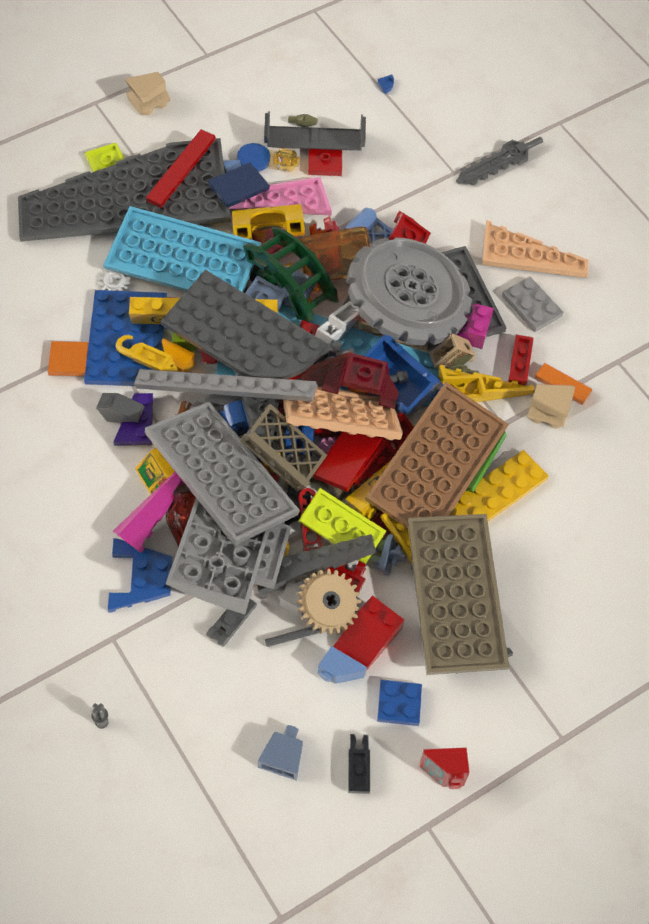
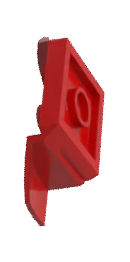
[389,210,431,244]

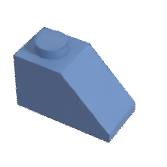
[318,646,367,684]

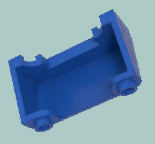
[365,335,443,415]

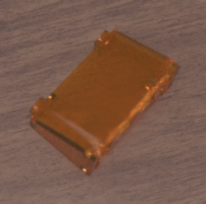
[299,226,371,293]

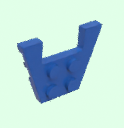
[108,538,173,613]

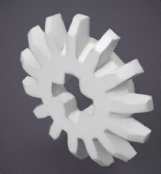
[98,269,130,291]

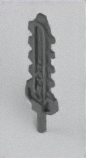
[456,137,543,186]

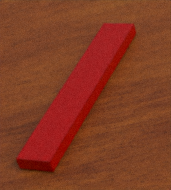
[146,129,216,208]

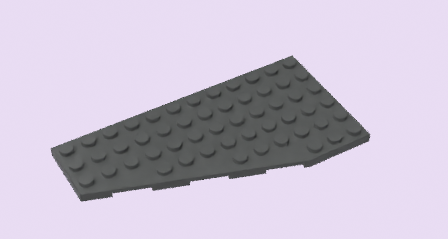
[18,138,231,242]

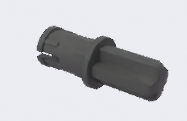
[91,703,109,729]

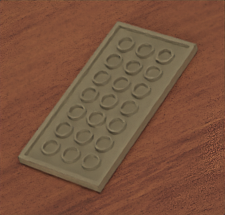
[407,514,509,675]

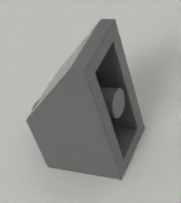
[96,393,144,422]

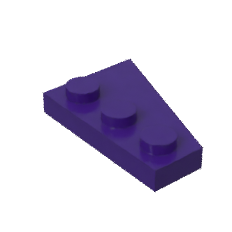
[113,393,153,446]

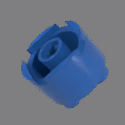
[218,400,249,437]

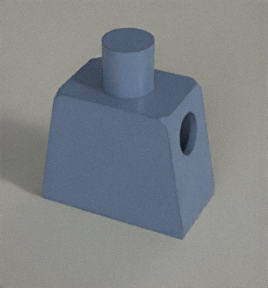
[258,725,303,781]

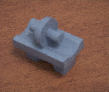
[370,534,406,576]

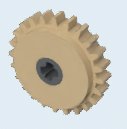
[296,569,361,635]

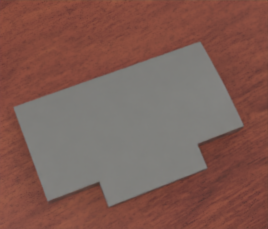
[166,498,292,614]

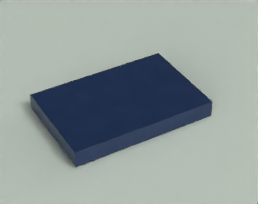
[208,163,270,208]

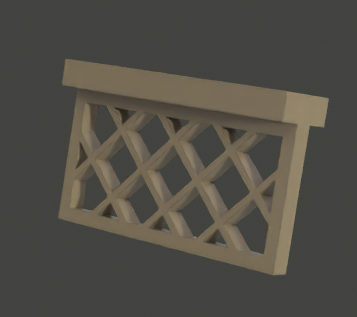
[239,404,327,492]

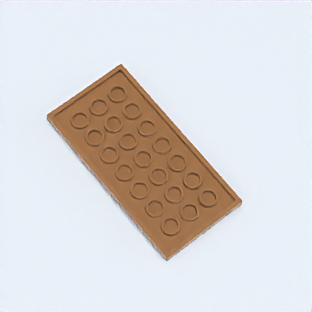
[364,382,509,529]

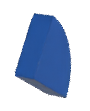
[377,74,394,94]

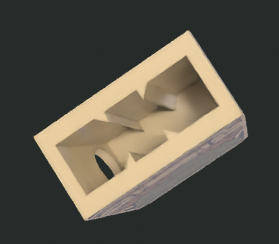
[429,334,475,369]

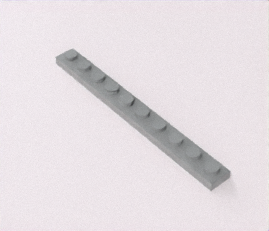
[134,369,318,402]

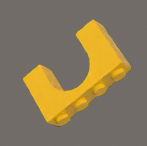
[232,204,305,240]

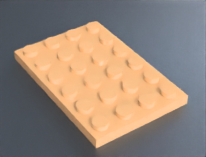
[283,387,402,440]

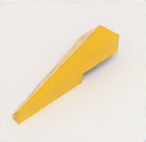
[438,365,535,402]

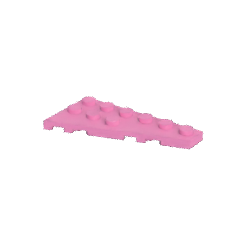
[229,177,332,216]

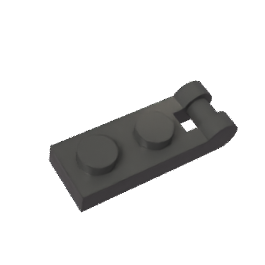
[206,599,257,647]

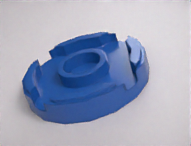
[237,143,271,172]

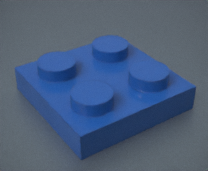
[377,680,422,726]

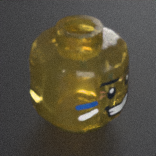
[273,148,300,172]

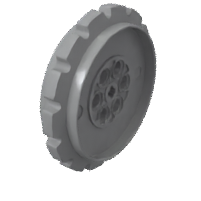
[346,238,472,346]

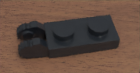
[348,734,370,794]

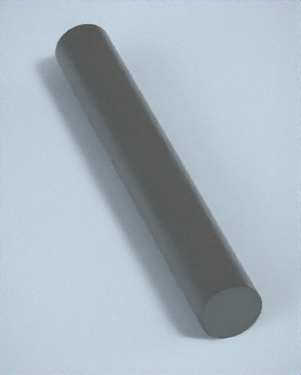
[265,626,326,647]

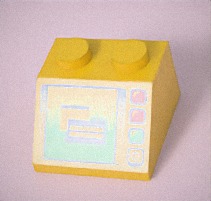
[135,448,185,495]

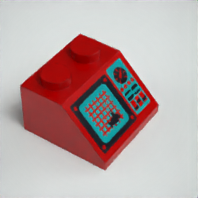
[419,747,470,789]

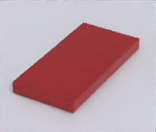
[313,431,384,492]

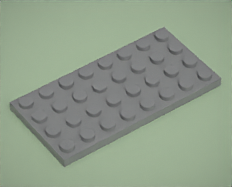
[145,402,300,546]

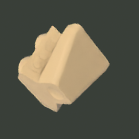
[125,72,171,115]
[527,384,575,429]

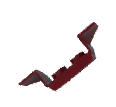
[322,353,399,409]

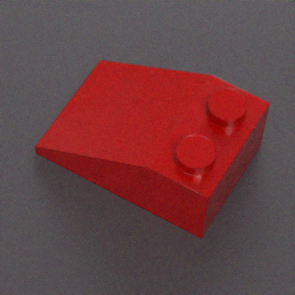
[333,595,405,671]

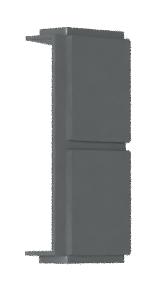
[264,111,366,151]

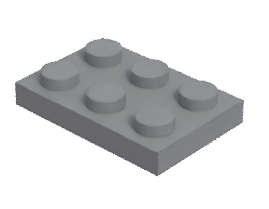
[502,276,564,332]

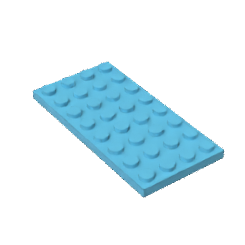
[103,206,262,292]

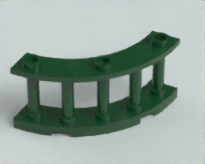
[243,227,340,322]

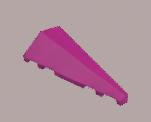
[113,471,184,553]

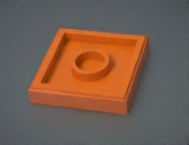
[48,341,88,376]

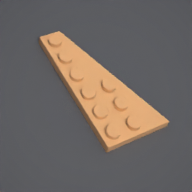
[482,220,588,278]

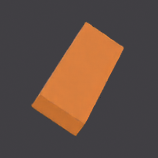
[535,363,592,405]

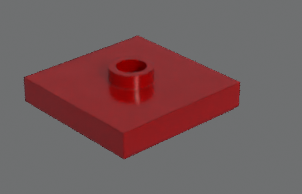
[308,149,342,176]

